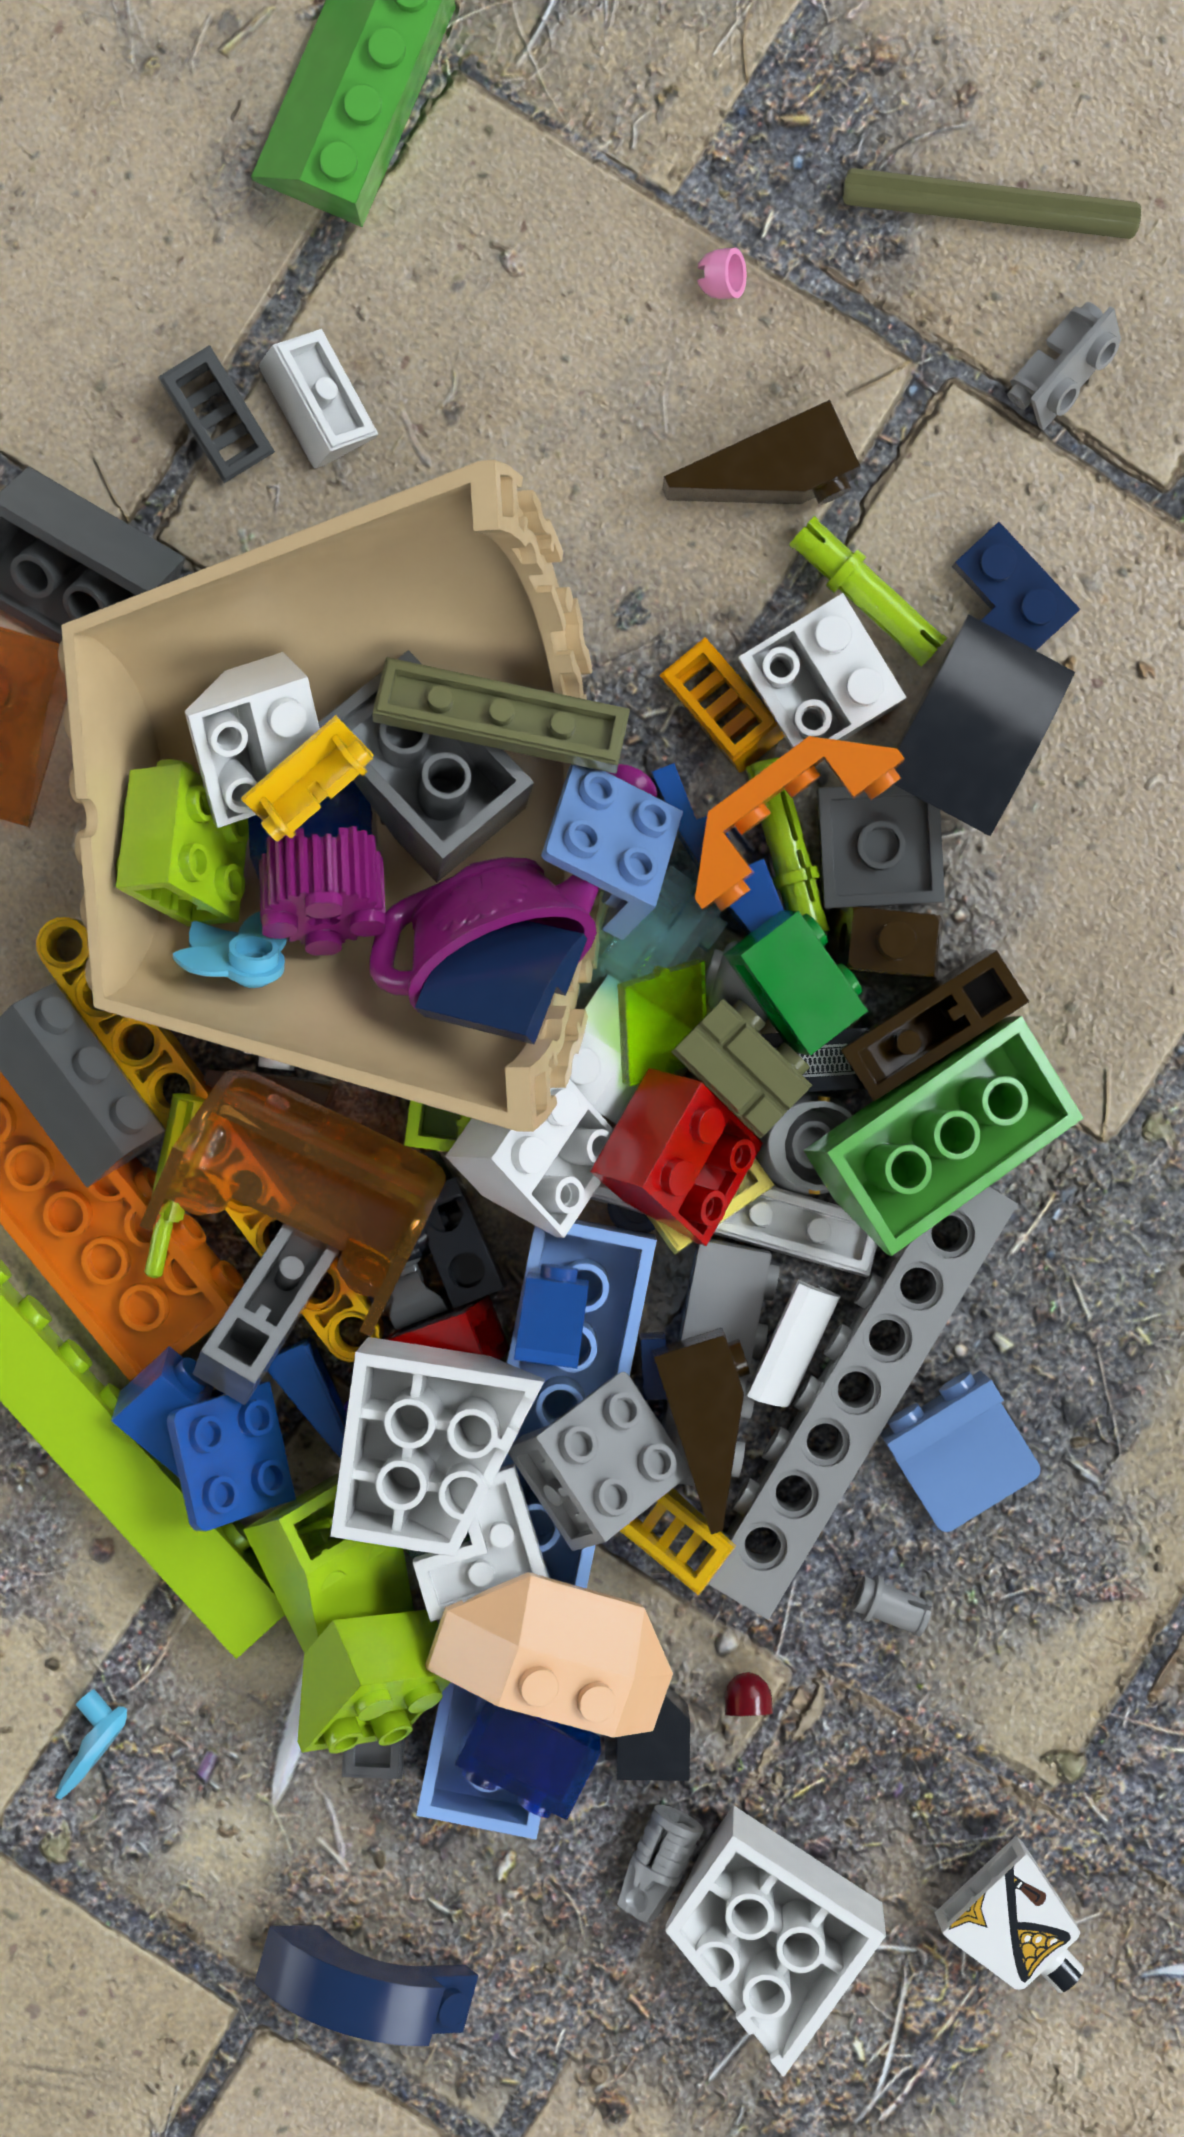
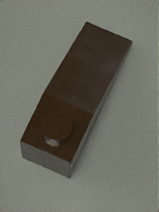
[662,400,860,505]
[840,949,1030,1101]
[653,1328,750,1534]

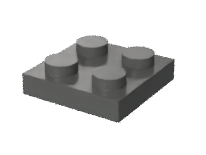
[816,785,945,909]

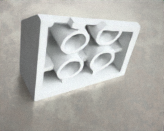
[330,1337,545,1557]
[665,1805,886,2077]

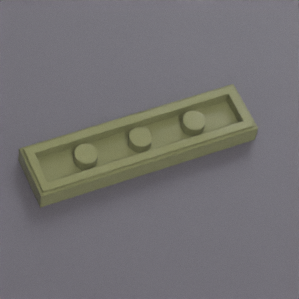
[372,657,630,774]

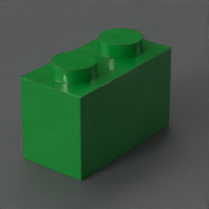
[723,911,868,1056]

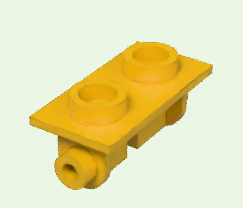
[241,715,374,842]

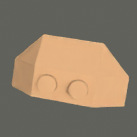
[425,1572,673,1738]

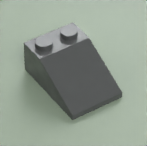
[318,650,534,883]

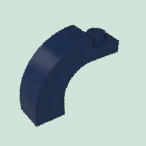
[254,1925,479,2046]

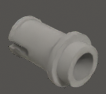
[851,1575,933,1637]

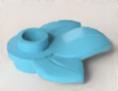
[173,911,287,988]

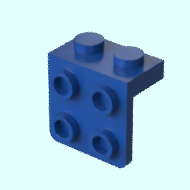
[167,1381,296,1531]

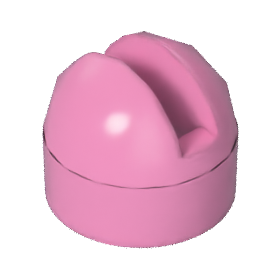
[697,248,747,299]

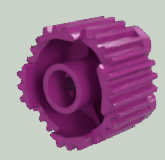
[259,826,386,956]

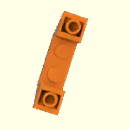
[695,736,905,912]

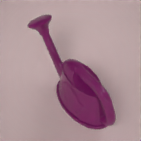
[369,764,657,1013]

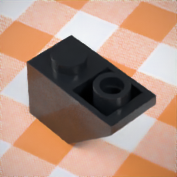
[605,1686,690,1781]

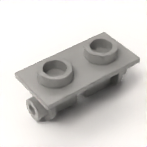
[1007,302,1121,431]

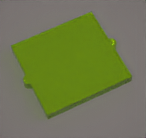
[617,959,707,1087]

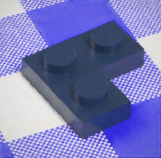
[952,522,1081,650]

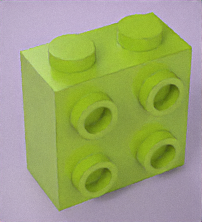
[116,759,251,927]

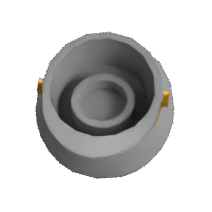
[756,1092,854,1196]

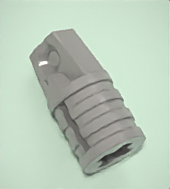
[617,1805,704,1923]

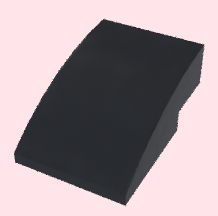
[894,614,1075,836]

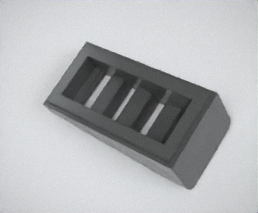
[158,345,275,483]

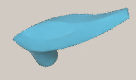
[55,1689,127,1799]

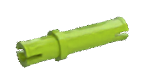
[789,516,948,667]
[745,757,830,932]

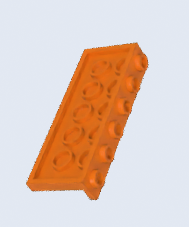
[0,1071,244,1382]

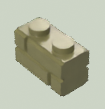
[671,999,812,1138]

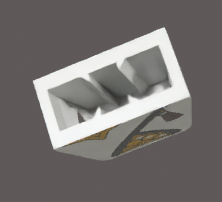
[934,1836,1084,1993]

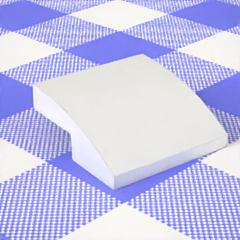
[747,1280,840,1407]

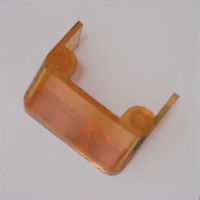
[140,1070,446,1337]

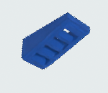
[268,1337,347,1458]

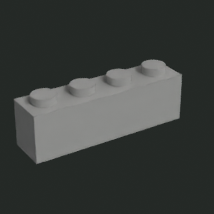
[661,1238,780,1487]

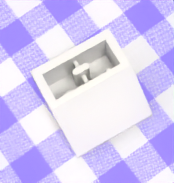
[738,593,907,748]
[184,652,320,828]
[446,1079,614,1238]

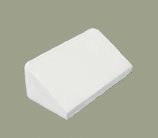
[259,329,378,468]

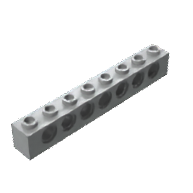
[700,1187,1018,1620]

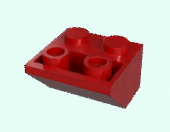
[590,1068,763,1246]

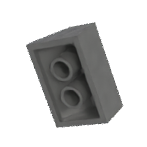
[0,466,185,644]
[0,982,166,1187]

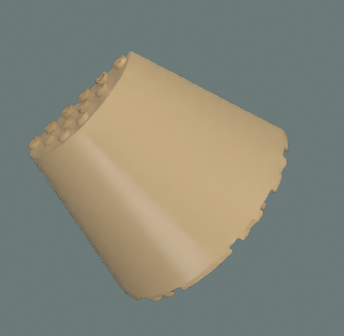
[58,460,604,1132]

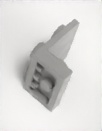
[508,1372,690,1551]

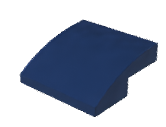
[415,920,588,1044]

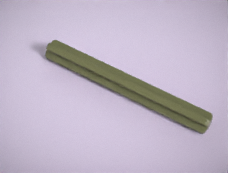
[843,168,1141,239]

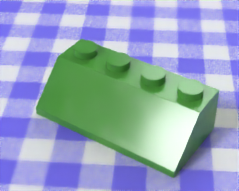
[251,0,456,227]
[803,1016,1084,1256]

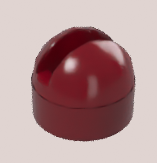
[724,1672,773,1716]

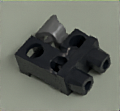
[354,1150,507,1330]

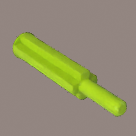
[144,1093,209,1278]

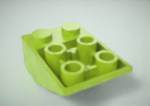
[243,1473,414,1654]

